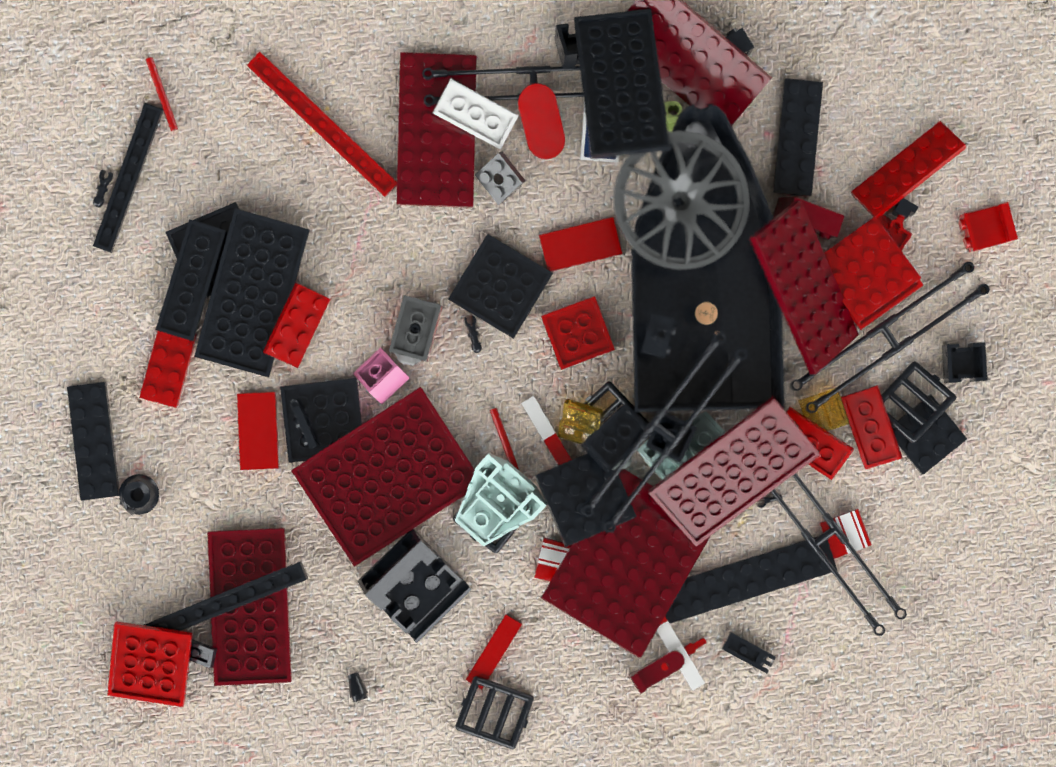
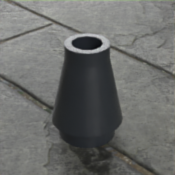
[348,672,368,702]

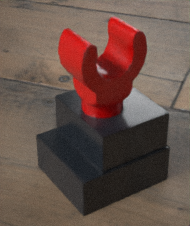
[888,198,919,233]

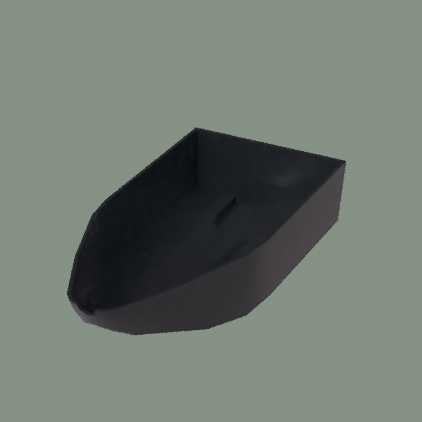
[631,104,785,412]

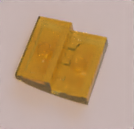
[798,388,850,431]
[558,399,603,444]

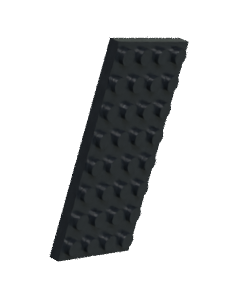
[574,9,670,159]
[194,208,310,377]

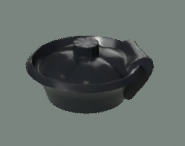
[119,474,159,516]

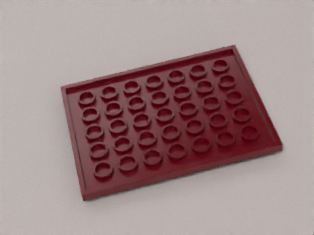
[291,386,475,567]
[540,469,710,659]

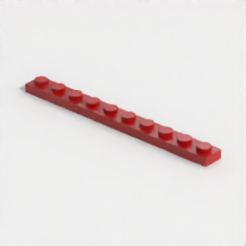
[247,52,397,197]

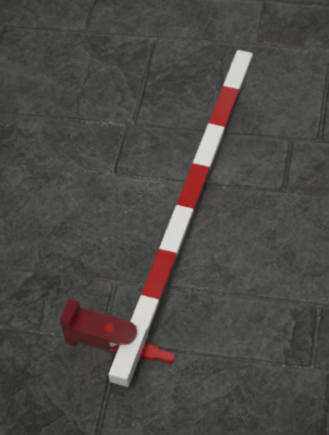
[521,396,706,694]

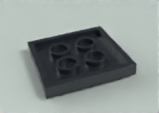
[893,394,967,475]

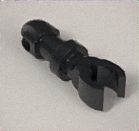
[93,170,113,207]
[464,315,482,353]

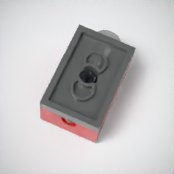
[389,295,443,366]

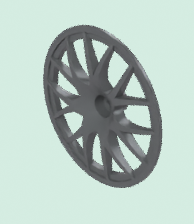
[613,131,749,269]

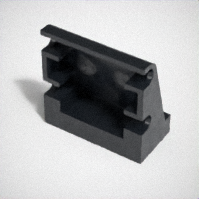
[358,529,472,643]

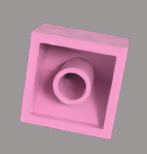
[353,347,409,404]

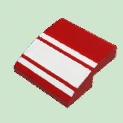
[820,509,872,559]
[534,538,571,581]

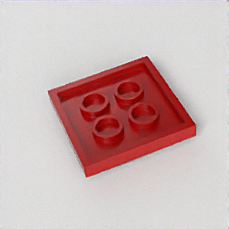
[541,296,615,370]

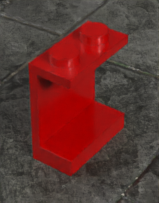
[958,202,1018,252]

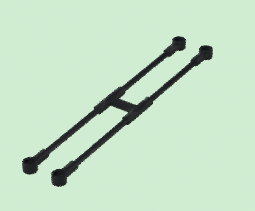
[422,66,583,107]
[790,262,990,413]
[582,331,748,533]
[771,473,907,636]

